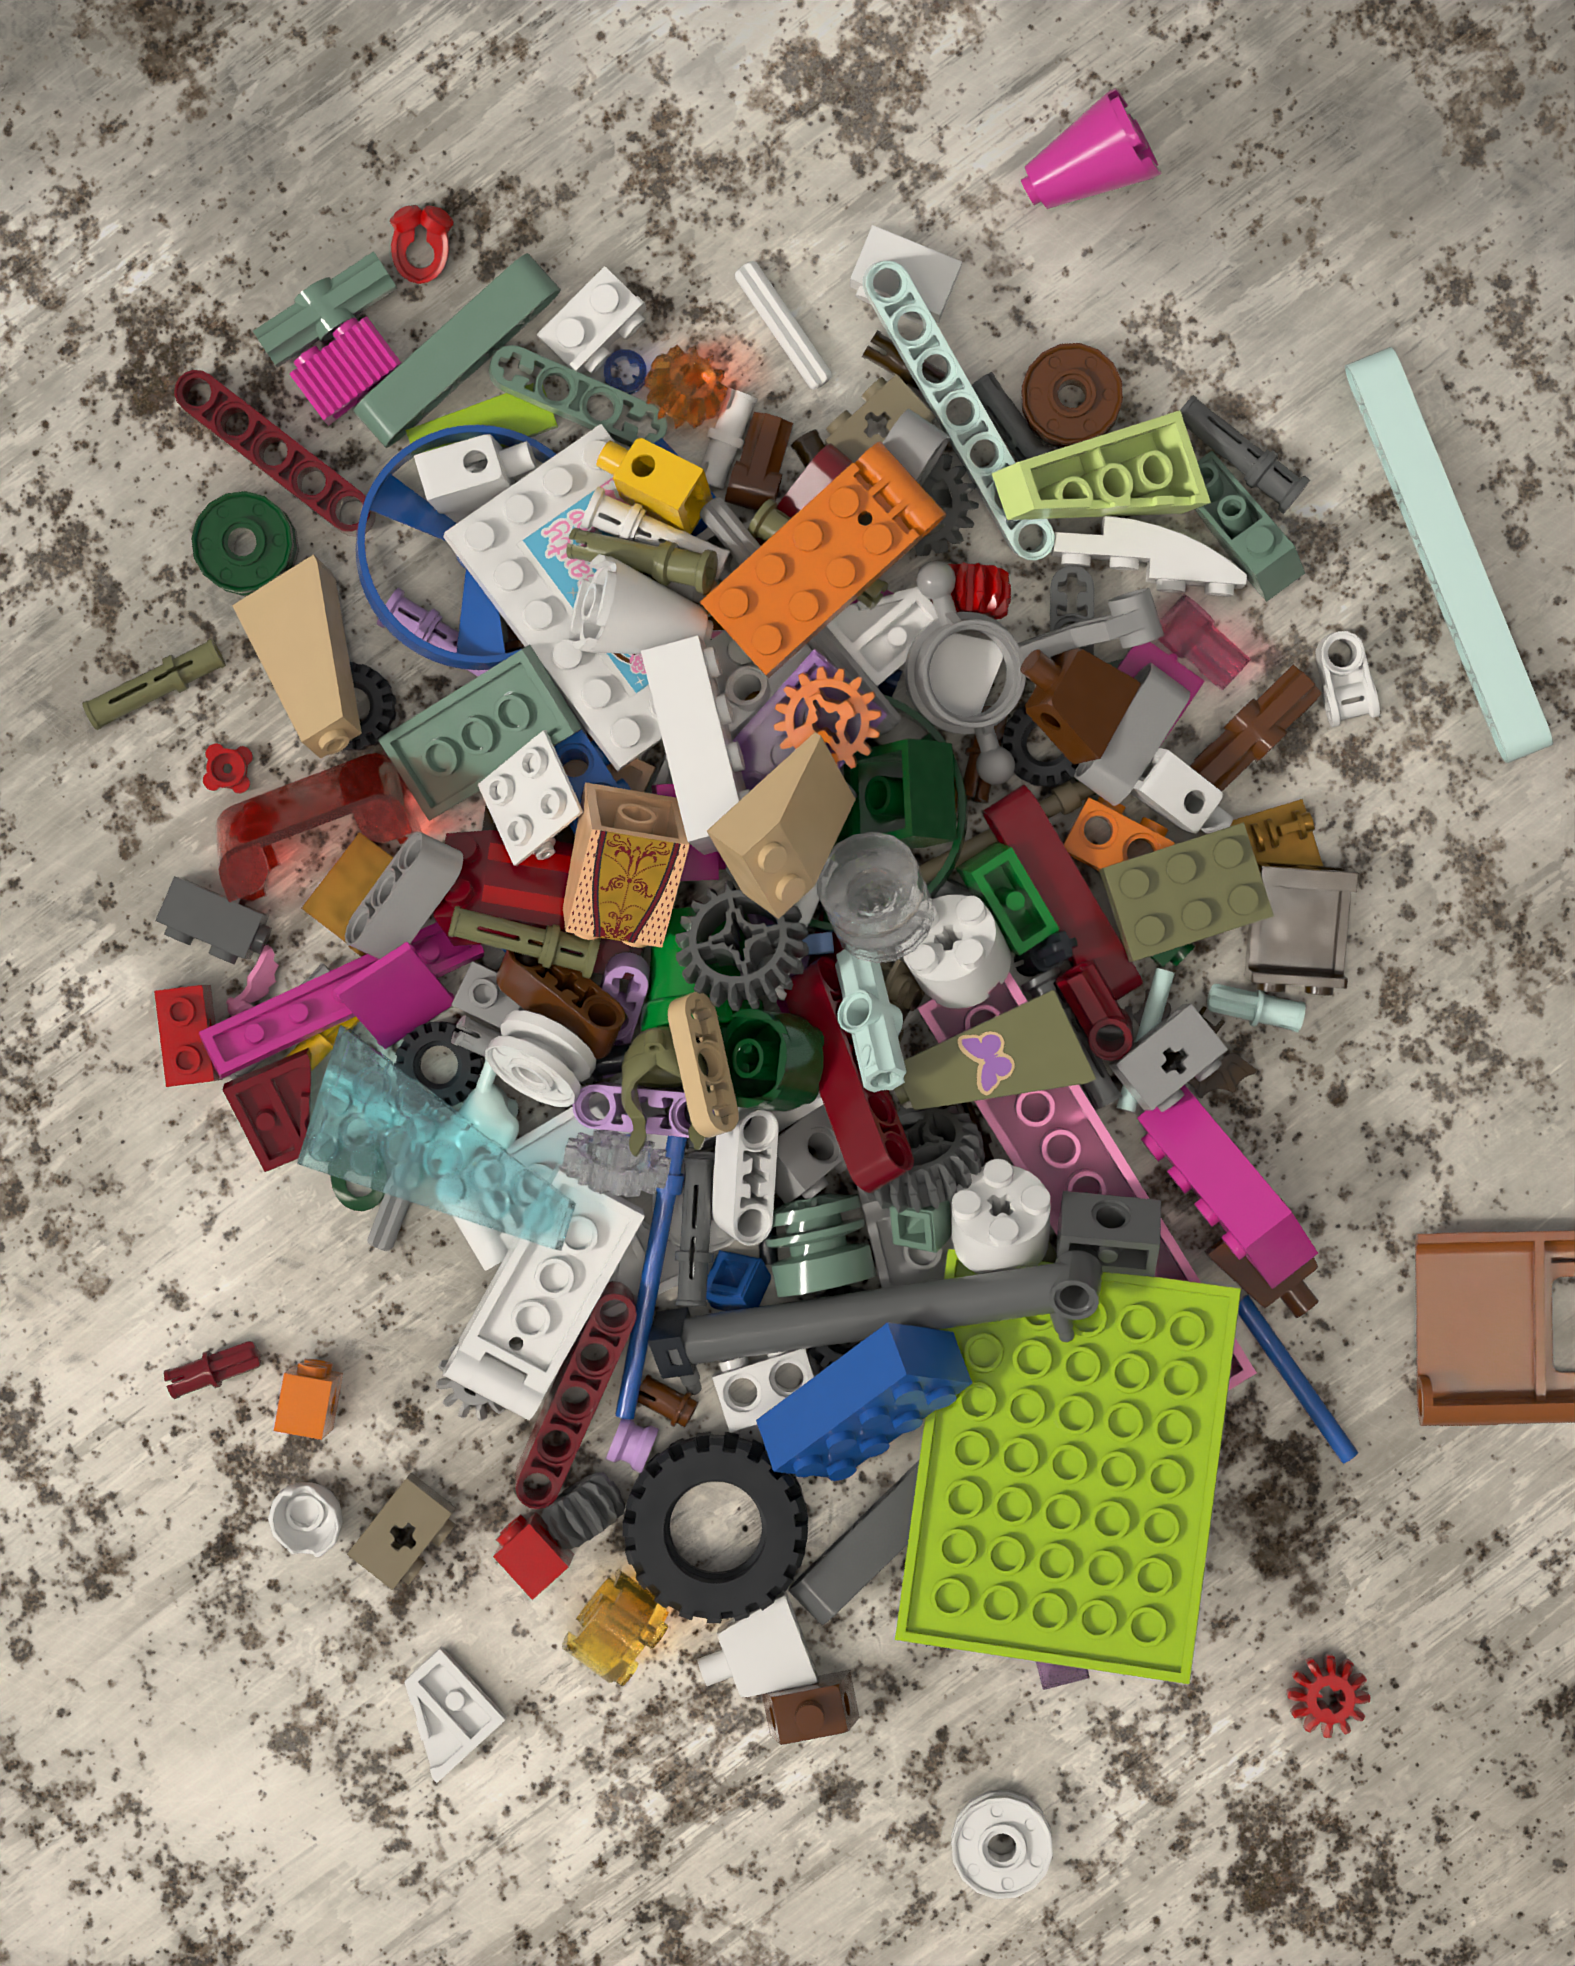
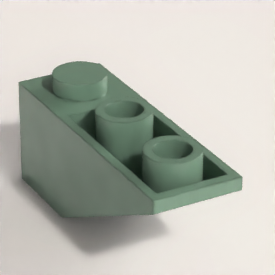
[1194,451,1305,602]

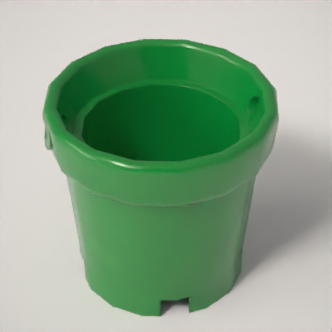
[640,907,764,1032]

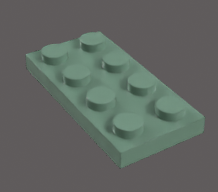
[378,645,582,821]

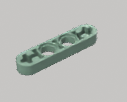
[488,345,668,447]

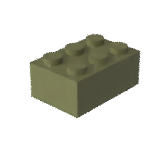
[1099,822,1274,962]

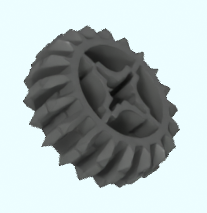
[675,880,809,1011]
[864,1105,985,1214]

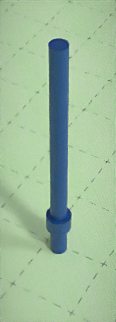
[615,1136,687,1419]

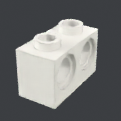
[712,1349,815,1433]

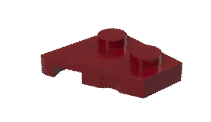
[222,1048,312,1172]

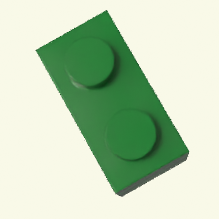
[956,842,1060,955]

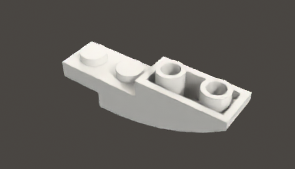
[1051,516,1247,596]

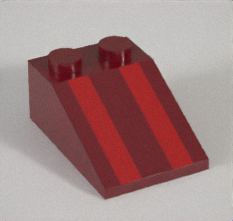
[434,830,574,946]

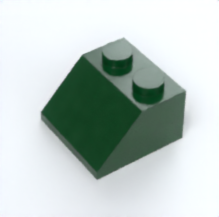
[844,738,957,852]

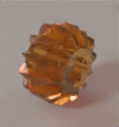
[643,345,728,429]

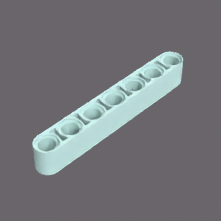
[863,261,1055,560]

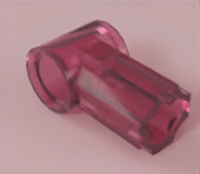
[1158,594,1251,691]

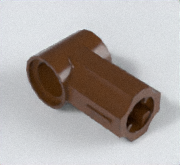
[724,412,794,511]

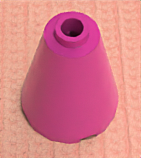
[1021,88,1161,209]

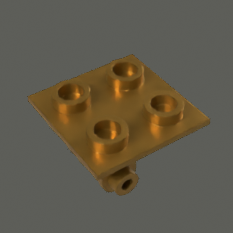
[1230,799,1323,866]
[301,832,393,957]

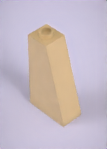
[232,555,362,759]

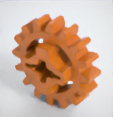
[774,666,882,769]

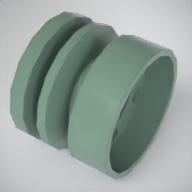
[765,1193,876,1297]

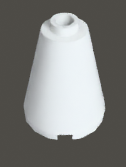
[571,554,713,654]

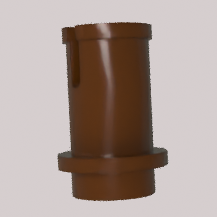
[637,1374,699,1427]

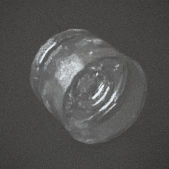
[816,832,934,963]

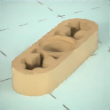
[668,992,739,1138]

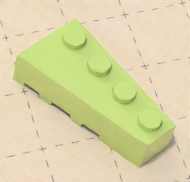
[992,410,1211,520]

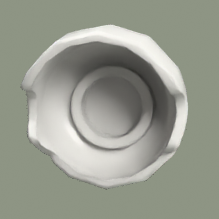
[268,1482,343,1557]

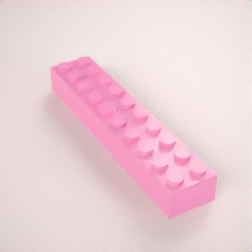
[917,972,1257,1391]

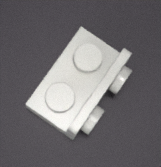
[537,266,646,374]

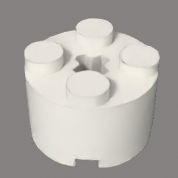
[901,894,1011,1009]
[952,1159,1051,1274]

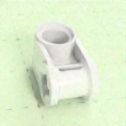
[1315,631,1380,727]

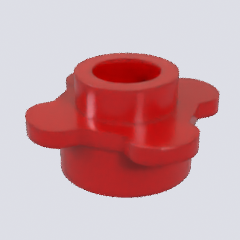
[203,743,253,794]

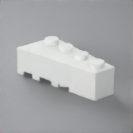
[641,635,750,855]

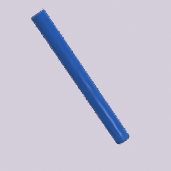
[1238,1294,1358,1464]

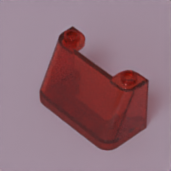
[215,753,423,905]

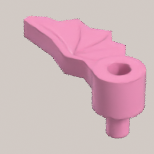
[226,945,279,1016]

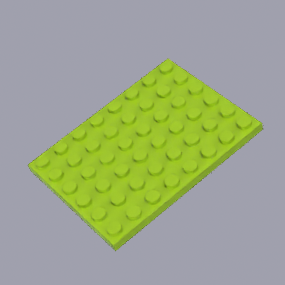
[895,1249,1241,1684]

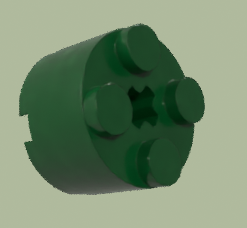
[720,1009,824,1112]

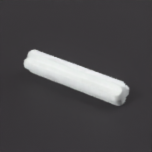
[735,261,832,390]

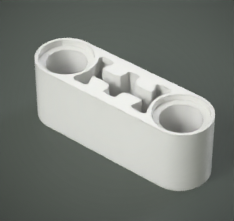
[712,1107,779,1246]

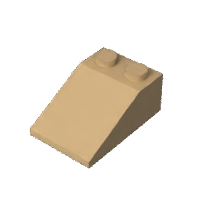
[707,732,856,919]

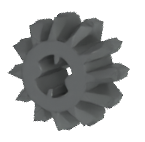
[541,1472,625,1549]

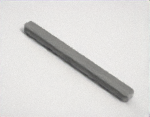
[700,497,901,735]

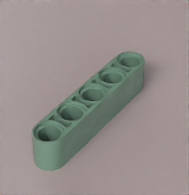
[353,253,561,448]

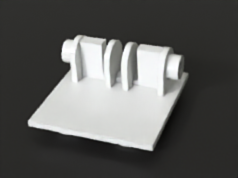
[478,730,583,866]

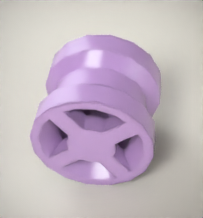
[606,1418,659,1473]

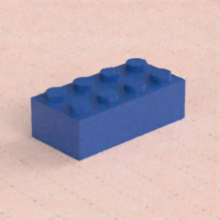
[756,1322,972,1481]

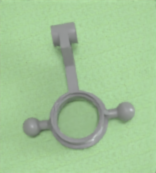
[905,560,1164,785]

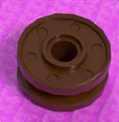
[1021,343,1123,448]

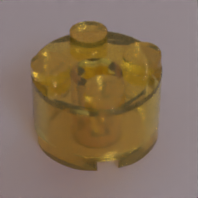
[562,1569,669,1687]

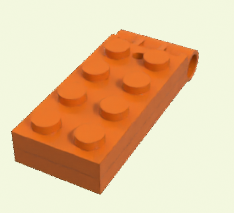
[700,441,947,678]

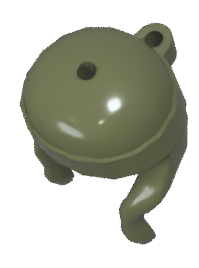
[621,1026,710,1157]

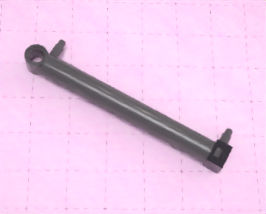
[648,1250,1103,1395]

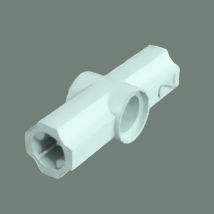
[835,945,906,1092]

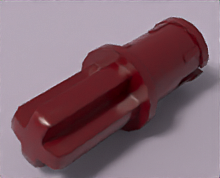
[163,1341,261,1400]

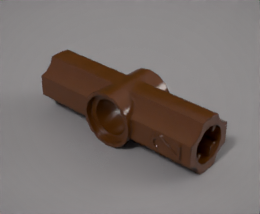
[1189,664,1322,792]

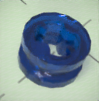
[604,349,647,395]

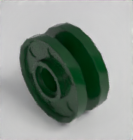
[191,491,299,597]

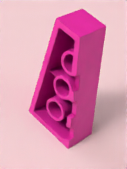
[1137,1085,1318,1289]

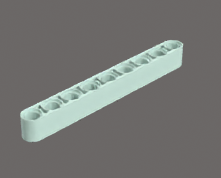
[1345,347,1553,763]

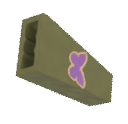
[894,989,1096,1110]

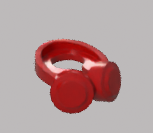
[389,205,454,284]

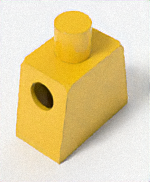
[596,438,713,535]

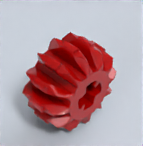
[930,562,1011,620]
[1286,1653,1371,1738]

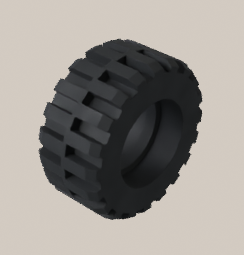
[622,1431,808,1623]

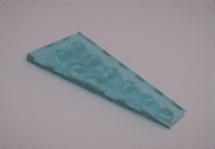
[297,1025,576,1251]

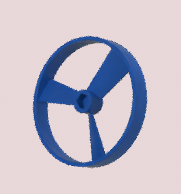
[355,425,556,670]

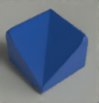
[706,1250,771,1311]

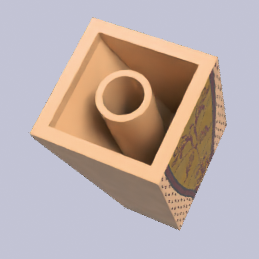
[563,782,689,948]

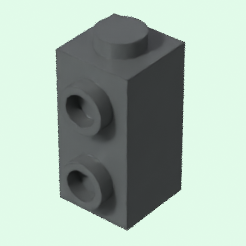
[155,876,272,964]

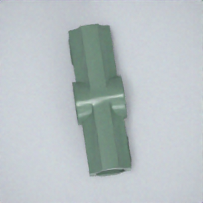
[253,251,398,368]

